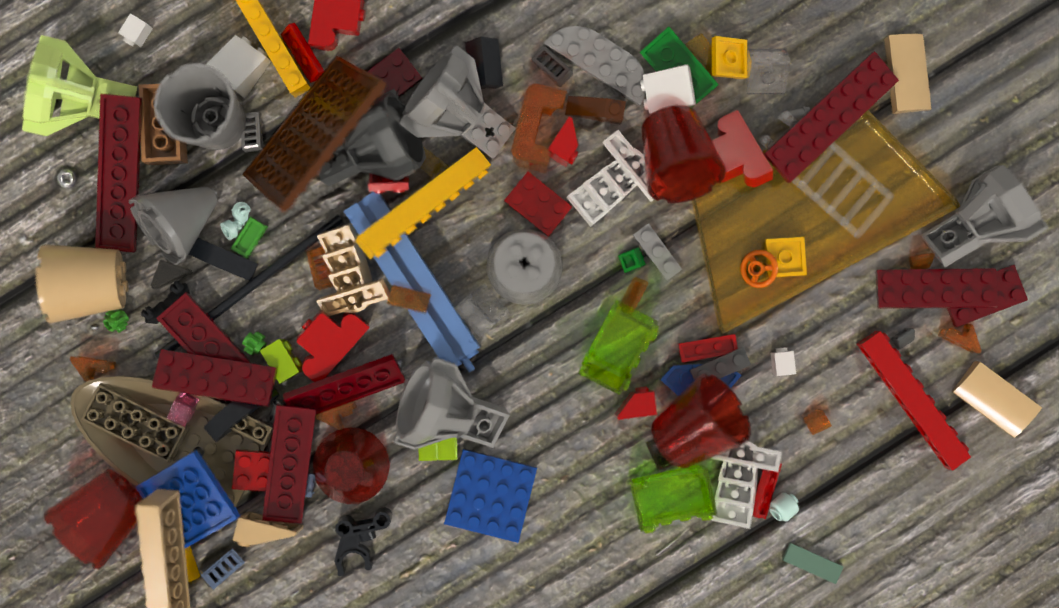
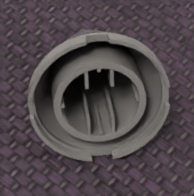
[129,187,218,265]

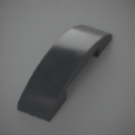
[189,237,258,281]
[204,387,280,442]

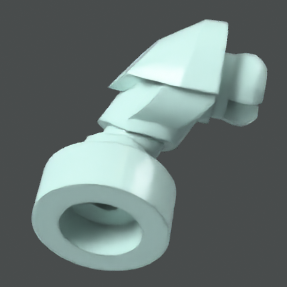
[220,202,251,240]

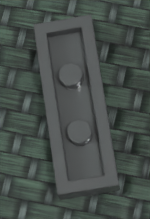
[689,347,751,388]

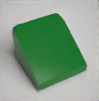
[618,247,646,273]

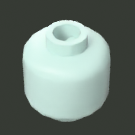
[770,492,799,521]

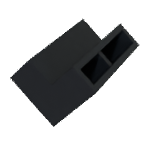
[465,36,503,90]

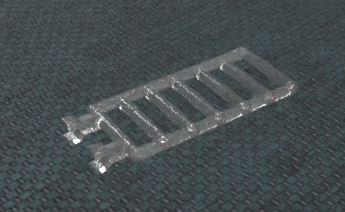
[758,110,894,238]

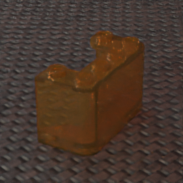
[511,84,567,174]

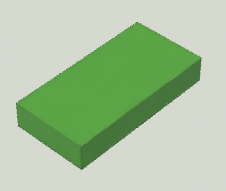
[230,216,268,259]

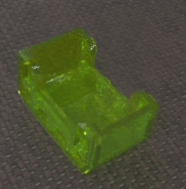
[578,299,659,395]
[628,464,718,533]

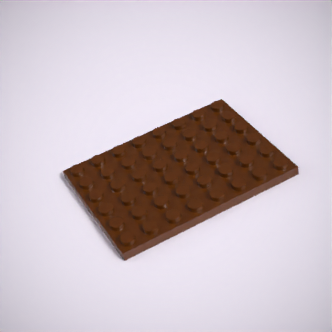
[242,55,387,213]

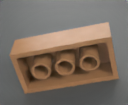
[139,84,188,165]

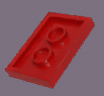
[504,171,572,237]
[368,173,409,193]
[232,450,270,491]

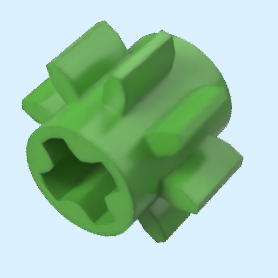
[103,309,129,333]
[242,332,267,355]

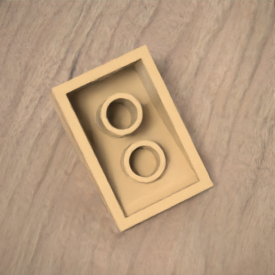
[232,511,304,547]

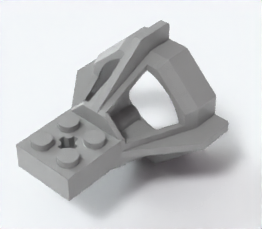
[399,46,516,159]
[922,165,1048,267]
[394,357,510,450]

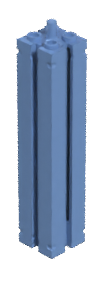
[344,192,481,373]

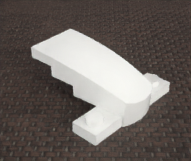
[566,130,667,227]
[701,437,782,529]

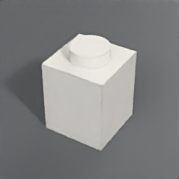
[118,13,153,47]
[770,347,796,376]

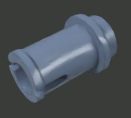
[305,473,317,498]

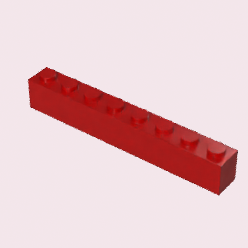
[856,331,971,471]

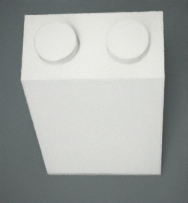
[206,35,271,98]
[640,65,696,114]

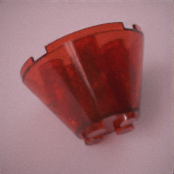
[313,427,390,504]

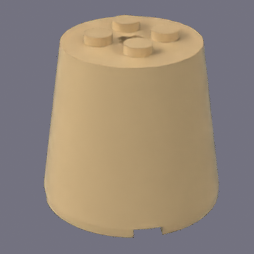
[36,244,129,323]

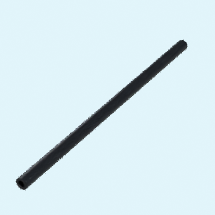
[155,214,344,359]

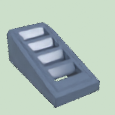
[201,548,245,590]

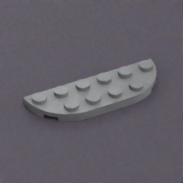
[544,26,645,106]

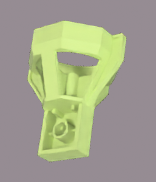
[22,35,137,136]

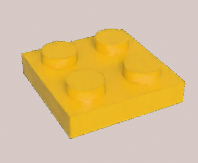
[712,36,748,79]
[764,237,807,278]

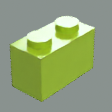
[260,338,303,384]

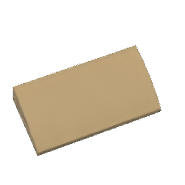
[884,34,931,114]
[952,361,1042,438]

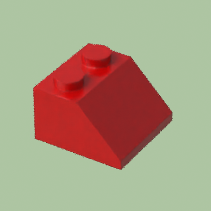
[547,117,579,167]
[615,386,657,420]

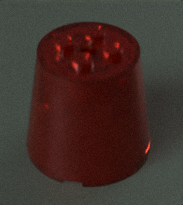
[641,105,726,203]
[651,373,751,469]
[43,469,143,569]

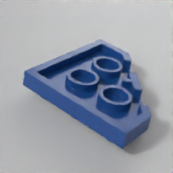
[660,364,742,419]

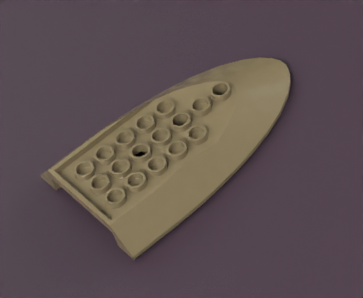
[71,376,273,533]

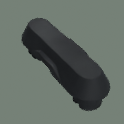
[141,281,190,324]

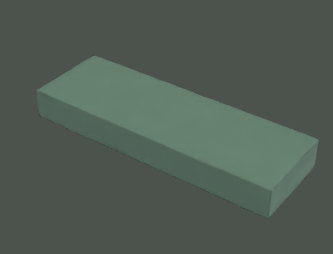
[782,542,843,584]

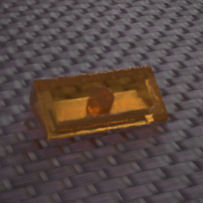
[617,277,649,316]
[387,285,431,313]

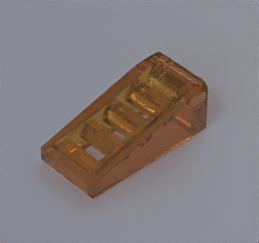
[306,247,333,290]

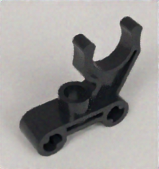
[334,507,392,576]

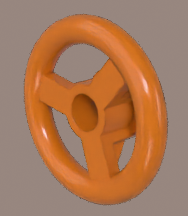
[740,250,778,288]

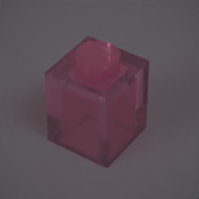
[167,393,200,427]

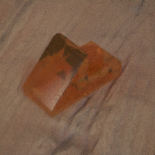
[938,324,981,354]
[70,356,116,382]
[315,401,357,430]

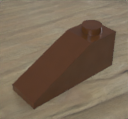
[565,96,626,125]

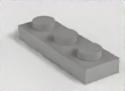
[633,223,682,281]

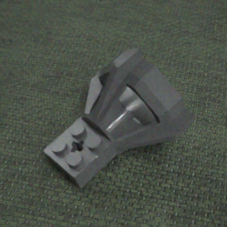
[319,89,426,186]

